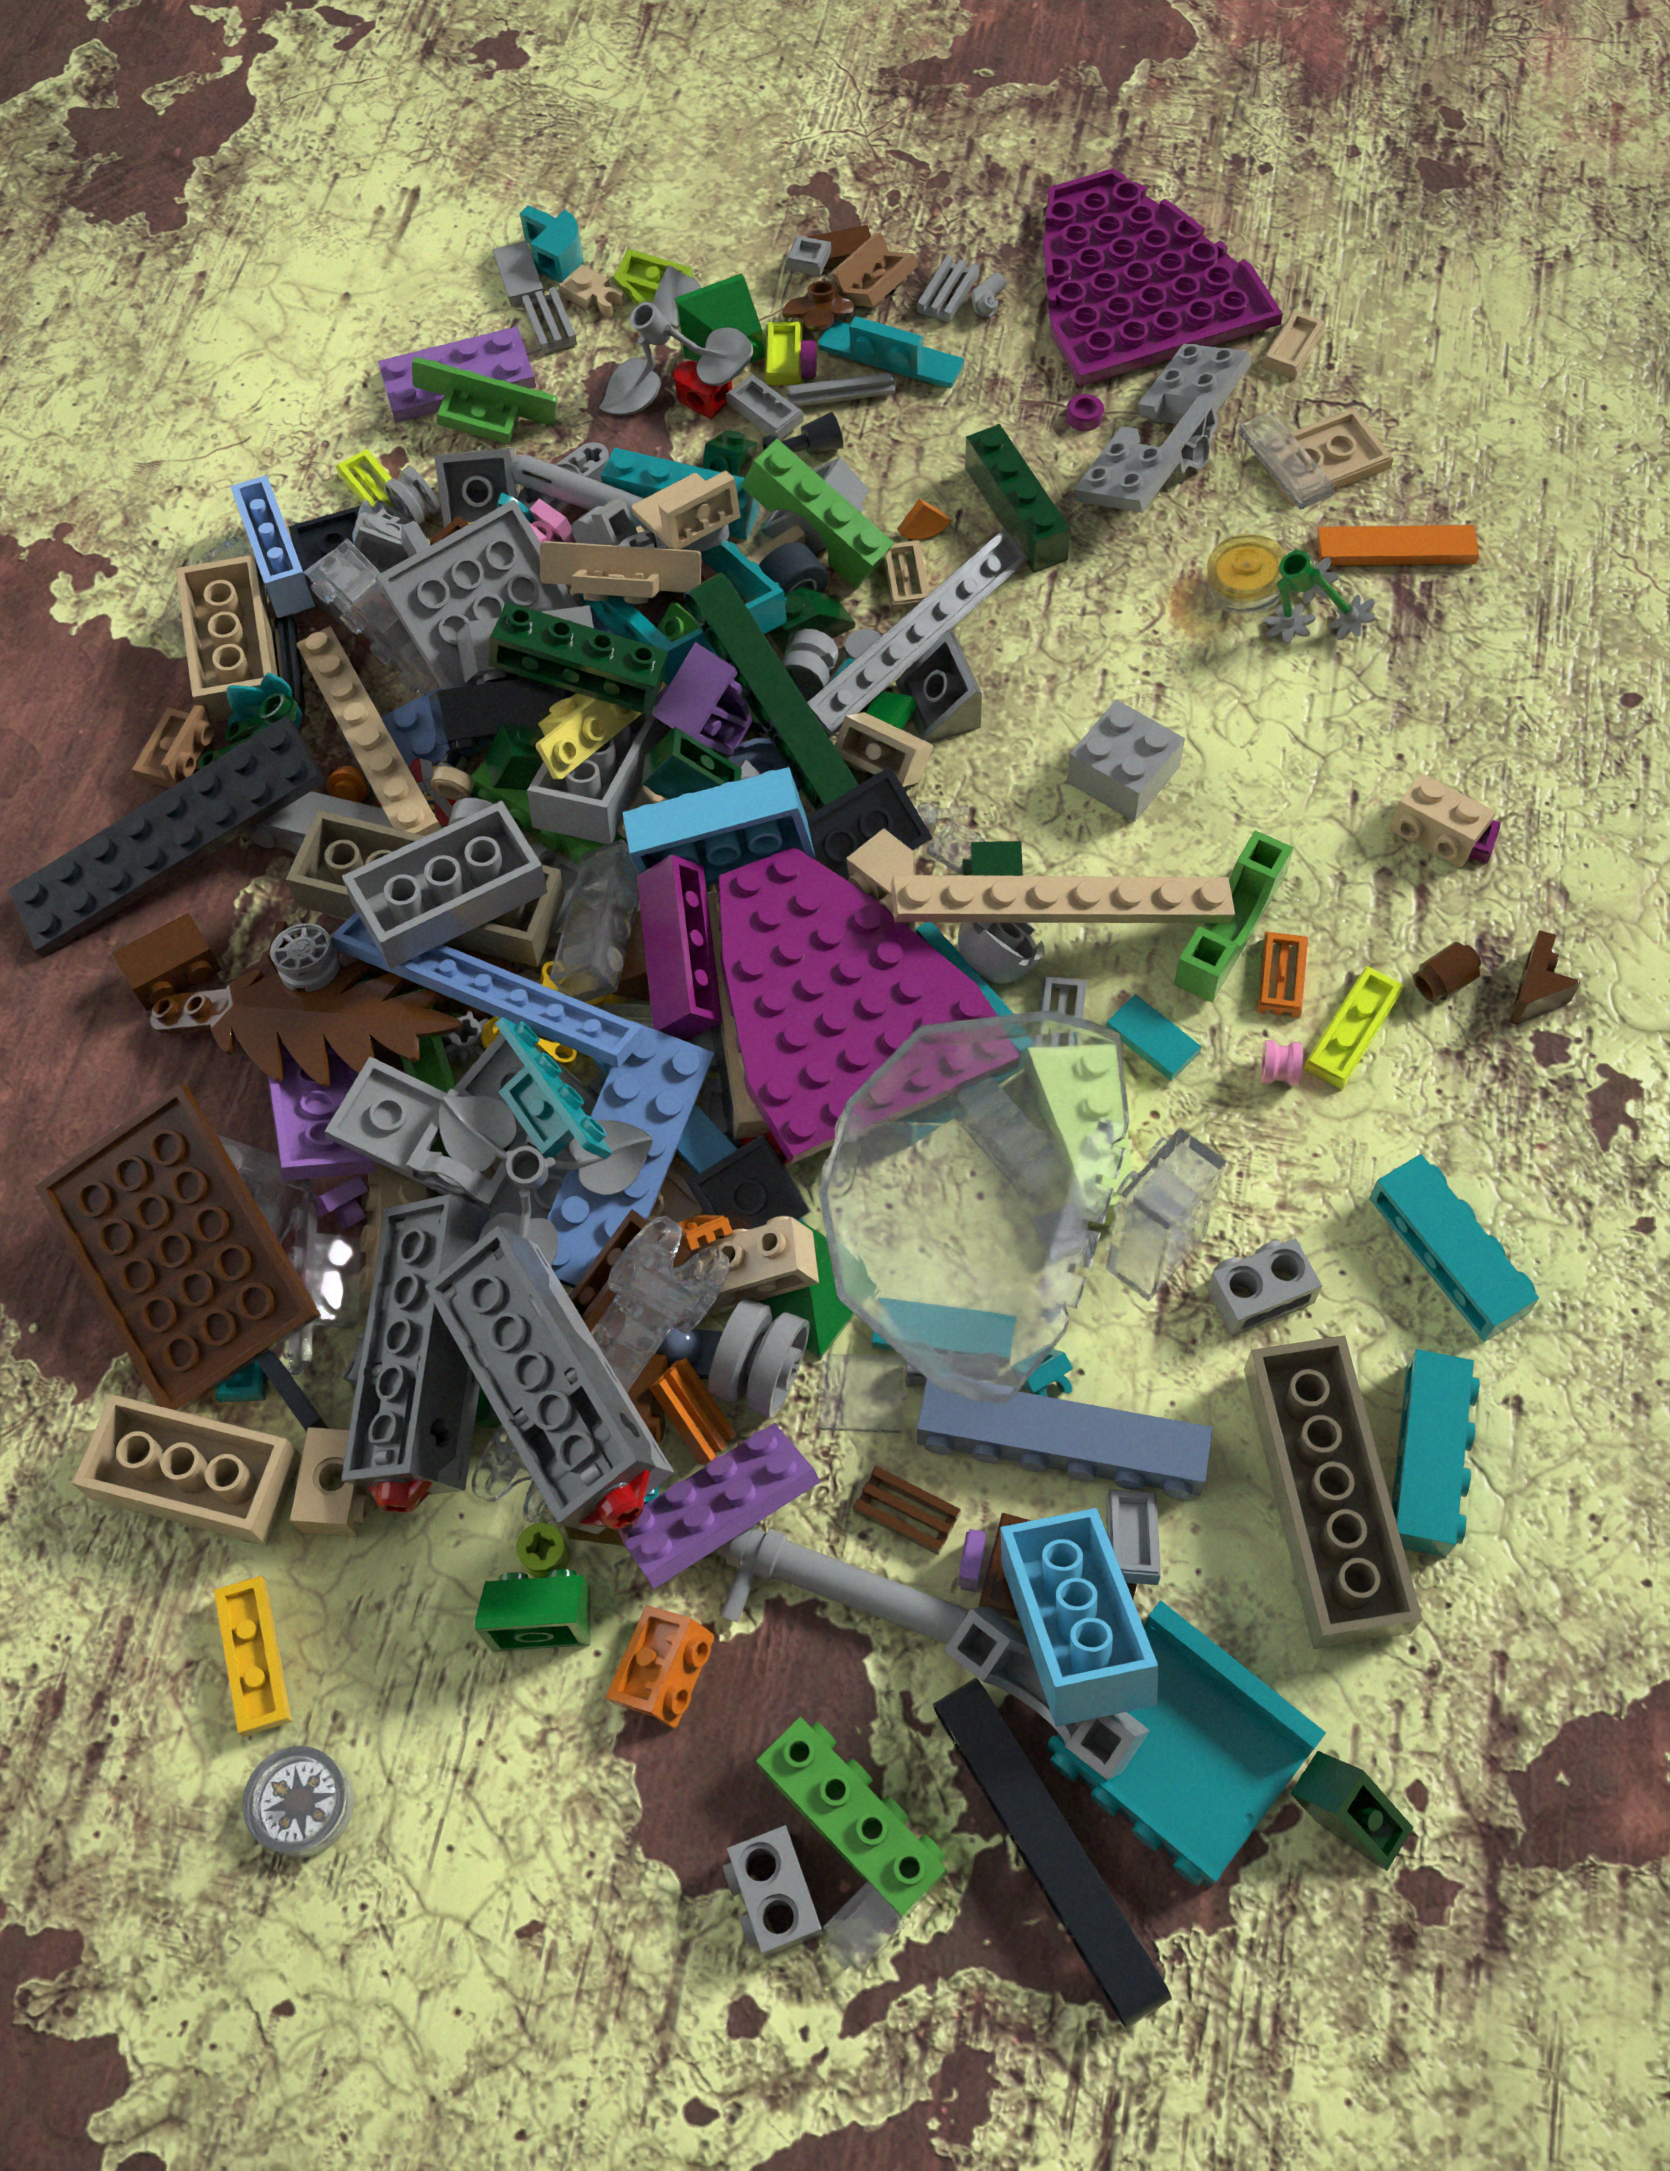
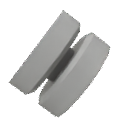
[708,1298,810,1418]

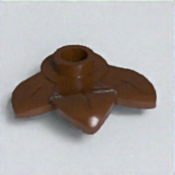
[782,281,854,332]

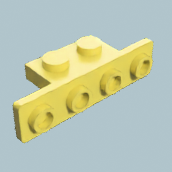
[536,681,666,780]

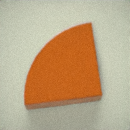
[897,498,952,540]

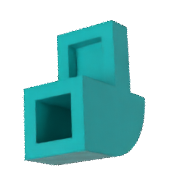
[519,205,583,283]

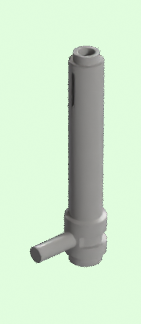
[509,454,648,531]
[716,1523,968,1644]

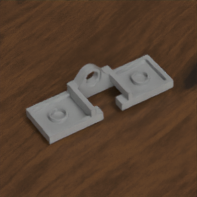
[1074,344,1251,513]
[325,1057,573,1219]

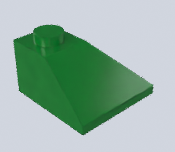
[674,273,765,364]
[758,1219,875,1359]

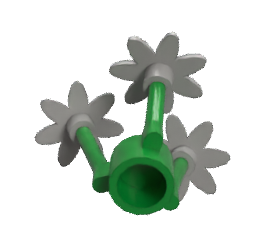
[1263,549,1376,644]

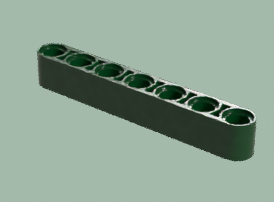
[684,572,859,811]

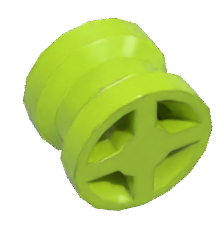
[516,1522,570,1578]

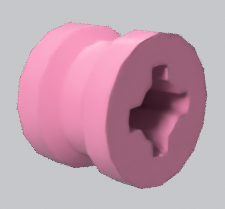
[1261,1040,1303,1086]

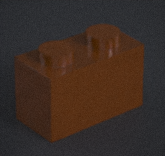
[112,912,222,1010]

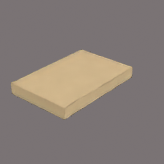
[1255,408,1394,507]

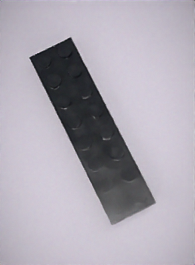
[9,716,325,957]

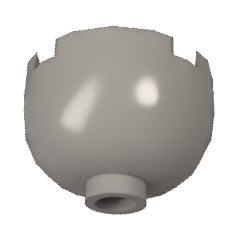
[957,922,1045,984]

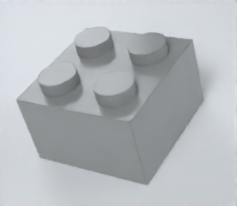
[1067,699,1185,822]

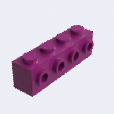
[637,854,723,1042]

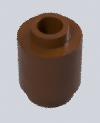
[1413,942,1481,1002]

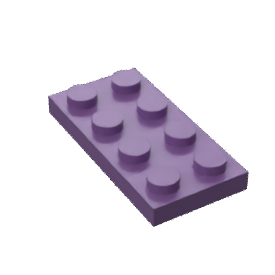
[378,326,536,423]
[267,1043,375,1181]
[625,1423,820,1589]

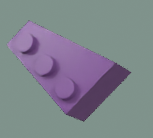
[652,642,753,755]

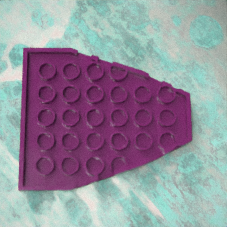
[1043,168,1283,386]
[717,847,1023,1164]

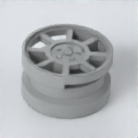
[383,466,441,527]
[270,923,340,992]

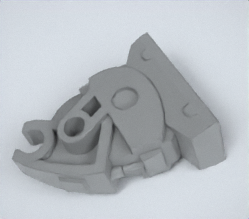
[347,500,412,574]

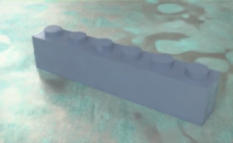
[917,1375,1213,1499]

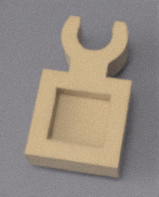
[559,264,625,317]

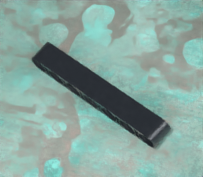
[932,1678,1172,2029]

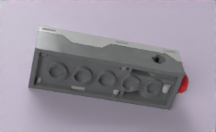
[341,1194,496,1513]
[425,1225,674,1534]

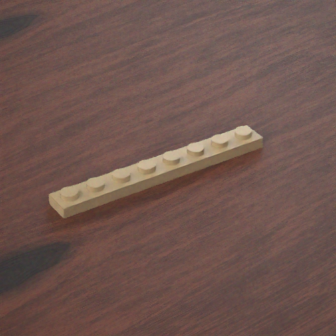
[297,626,442,836]
[890,875,1235,923]

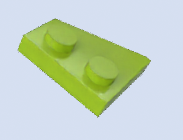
[613,249,694,306]

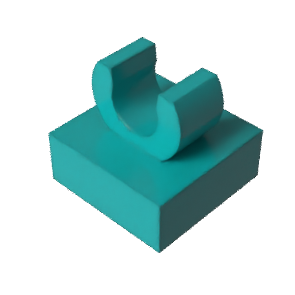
[1010,1347,1073,1397]

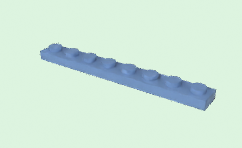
[331,912,644,1068]

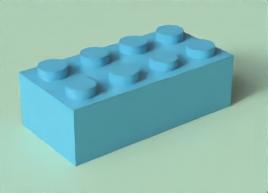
[622,767,815,886]
[1000,1508,1158,1727]

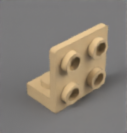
[631,471,741,550]

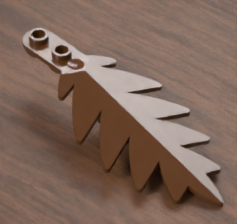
[150,960,464,1088]

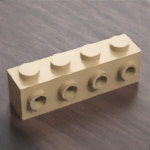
[641,1216,819,1327]

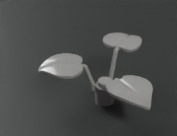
[599,265,753,416]
[439,1095,653,1266]

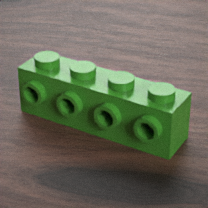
[756,1716,947,1922]

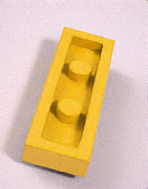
[214,1575,292,1737]

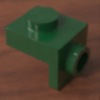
[702,431,757,476]

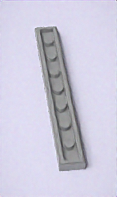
[807,528,1029,738]

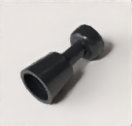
[761,412,844,455]

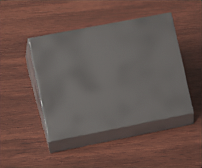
[895,630,982,743]

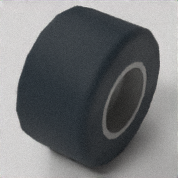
[759,542,828,595]

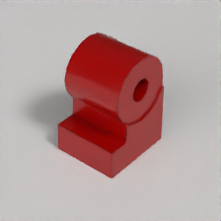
[673,361,733,420]

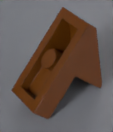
[1509,930,1580,1025]

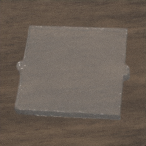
[816,1354,907,1433]

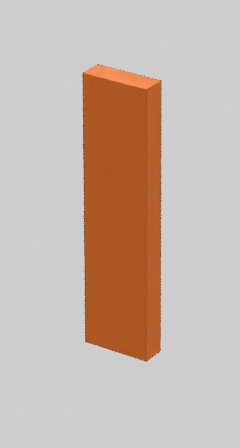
[1317,525,1479,566]

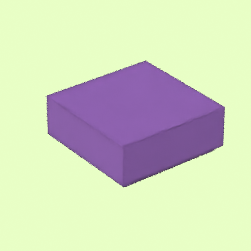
[958,1529,986,1592]

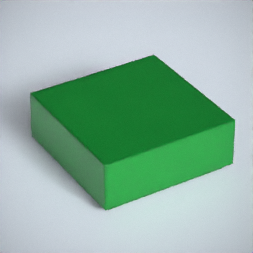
[866,691,917,730]

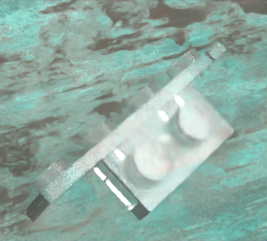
[283,1192,360,1375]

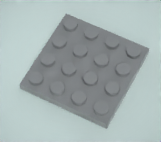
[375,499,578,690]

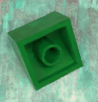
[475,1569,590,1652]

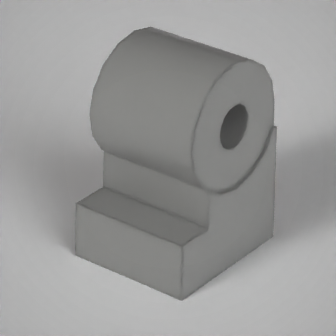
[572,499,638,546]

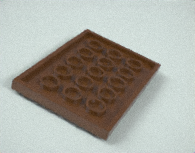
[34,1084,321,1412]

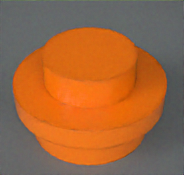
[326,766,368,803]

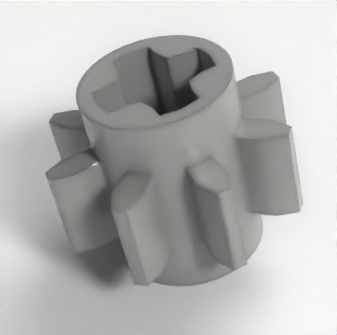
[441,1011,489,1069]

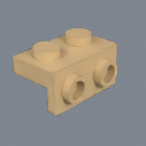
[1388,773,1496,868]

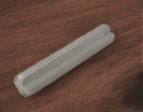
[787,373,895,407]

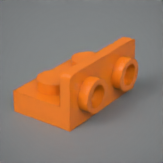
[605,1605,714,1728]

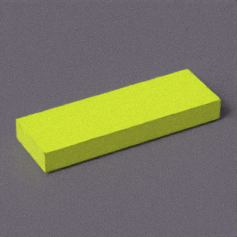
[1303,966,1405,1090]

